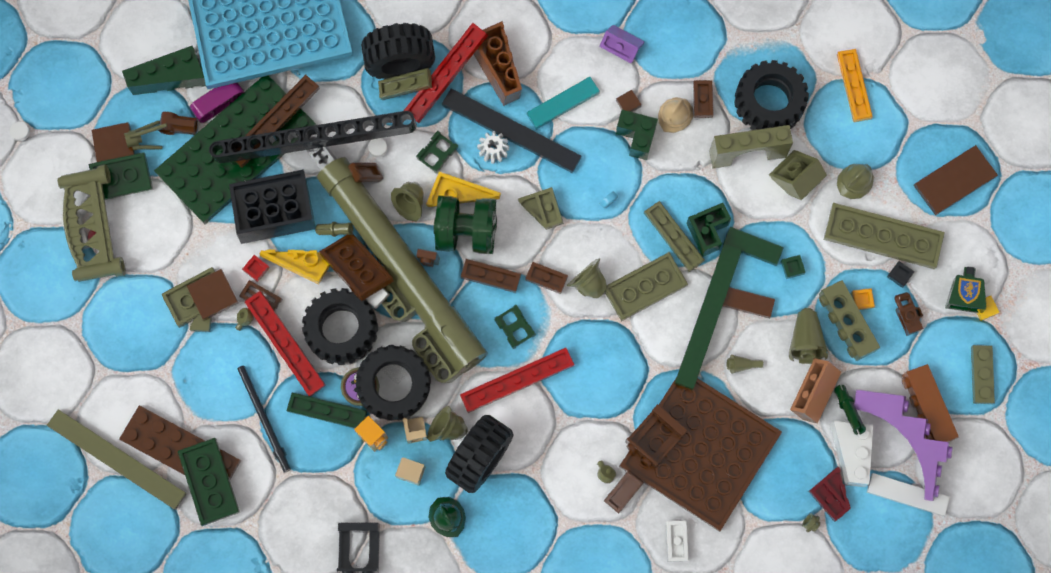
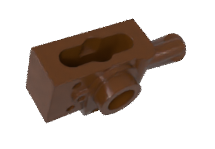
[894,292,924,336]

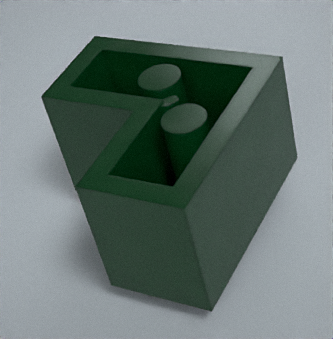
[616,109,658,160]
[686,203,731,257]

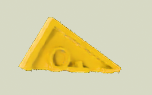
[426,172,501,207]
[259,249,330,285]

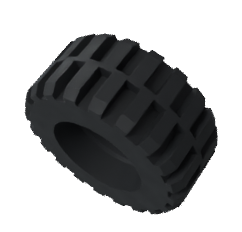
[361,23,435,79]
[734,60,809,130]
[302,288,378,365]
[356,345,431,421]
[445,415,514,493]

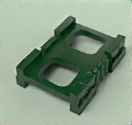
[416,130,458,174]
[494,305,536,349]

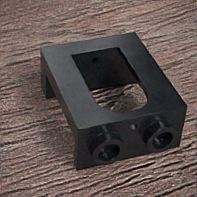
[337,523,380,573]

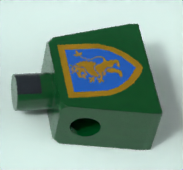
[945,267,986,313]

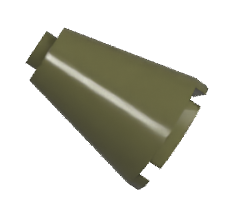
[789,308,828,364]

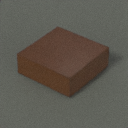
[616,90,642,112]

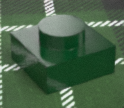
[781,255,806,279]

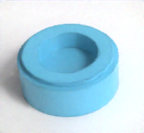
[600,191,618,208]

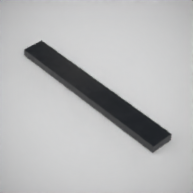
[442,88,581,173]

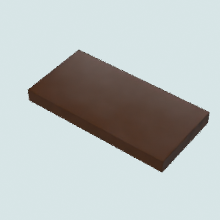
[913,145,998,216]
[319,234,394,301]

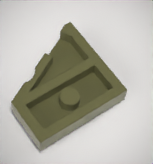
[518,187,564,230]

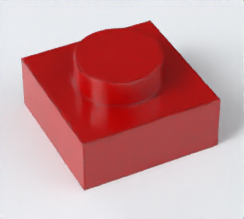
[242,255,270,282]

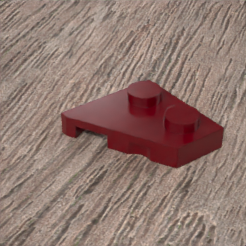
[808,467,851,522]

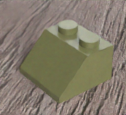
[769,150,827,200]

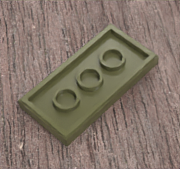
[605,252,688,322]

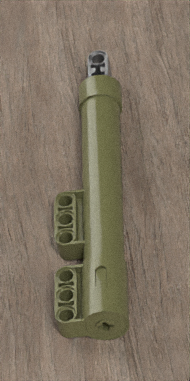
[307,137,488,383]

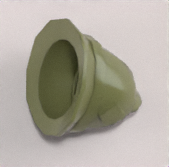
[837,164,874,199]
[391,182,424,222]
[567,258,606,298]
[427,406,468,442]

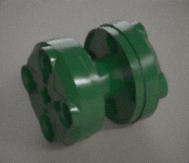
[434,195,497,254]

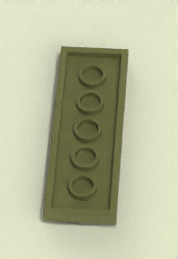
[823,203,945,269]

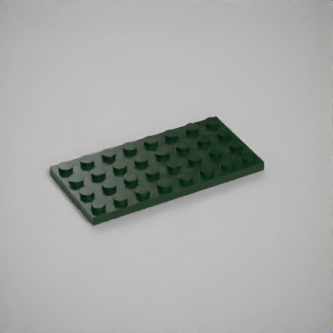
[154,75,316,225]

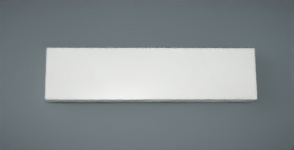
[867,473,950,516]

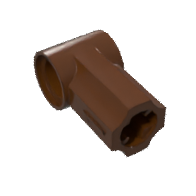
[158,111,198,135]

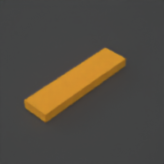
[837,49,873,122]

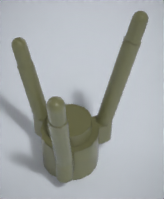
[124,120,167,151]

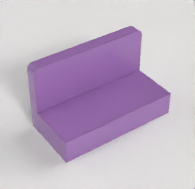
[599,25,644,63]

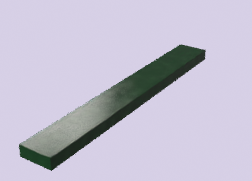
[674,243,742,390]

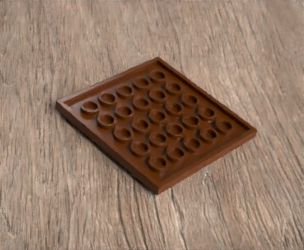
[619,378,782,532]

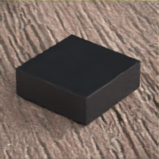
[887,261,914,288]

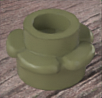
[802,513,820,532]

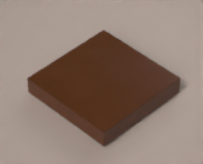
[92,122,135,162]
[187,269,238,320]

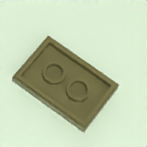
[161,267,215,328]

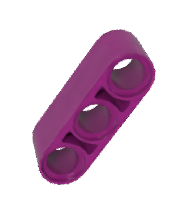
[190,83,245,123]

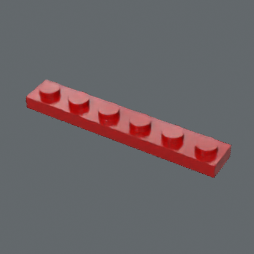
[404,23,488,123]
[245,291,326,397]
[460,348,574,413]

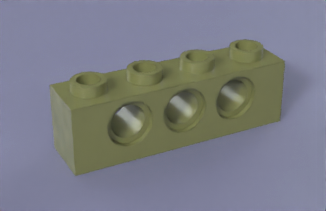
[819,280,880,361]

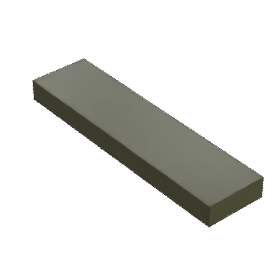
[644,201,705,272]

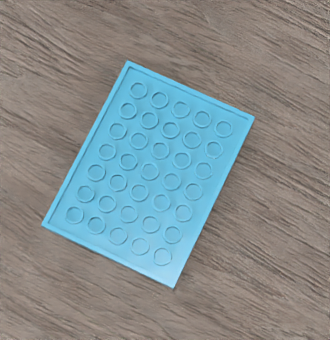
[188,0,353,89]

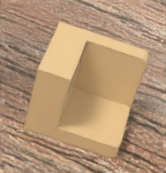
[403,417,427,444]
[395,458,426,486]

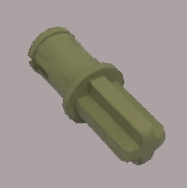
[315,222,354,237]

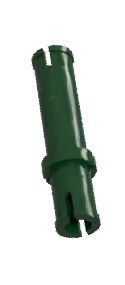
[834,385,866,435]

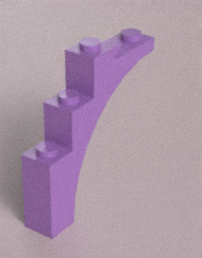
[854,390,953,501]

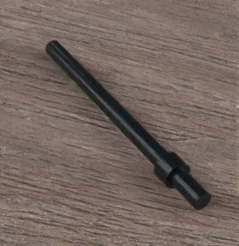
[237,366,291,473]

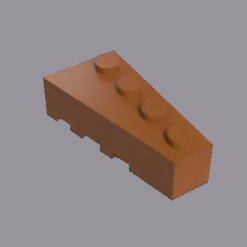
[474,21,522,106]

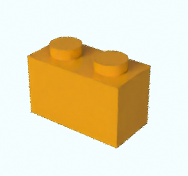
[354,416,388,452]

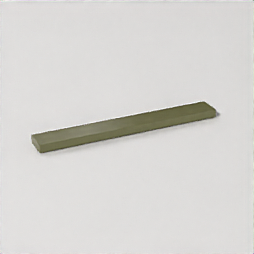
[47,409,187,510]

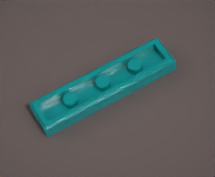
[527,77,600,129]

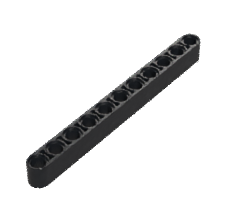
[209,111,417,163]

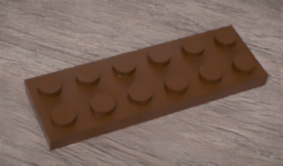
[119,405,241,480]

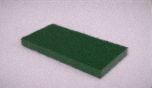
[178,438,240,526]

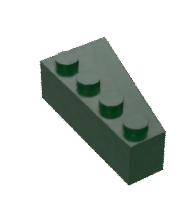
[122,45,206,95]

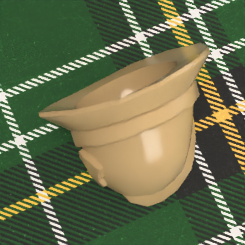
[658,97,693,133]

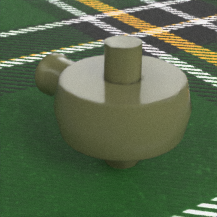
[235,308,254,331]
[597,460,616,483]

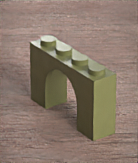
[709,125,793,169]

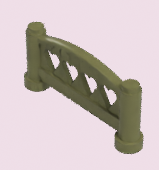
[57,164,126,282]

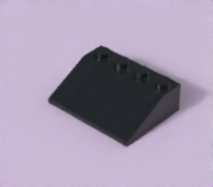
[229,169,316,244]

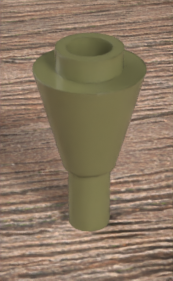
[726,354,763,374]

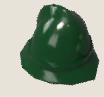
[428,497,466,537]

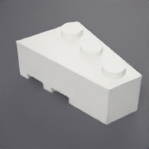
[829,421,873,487]

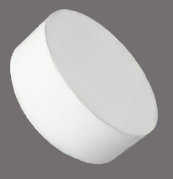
[10,121,30,141]
[368,138,387,158]

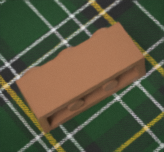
[790,358,841,424]

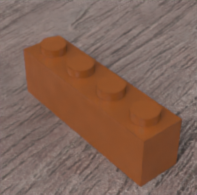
[902,364,959,442]

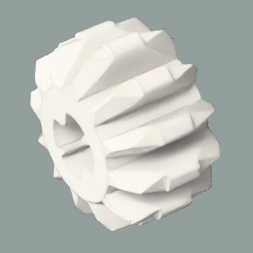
[477,131,509,164]

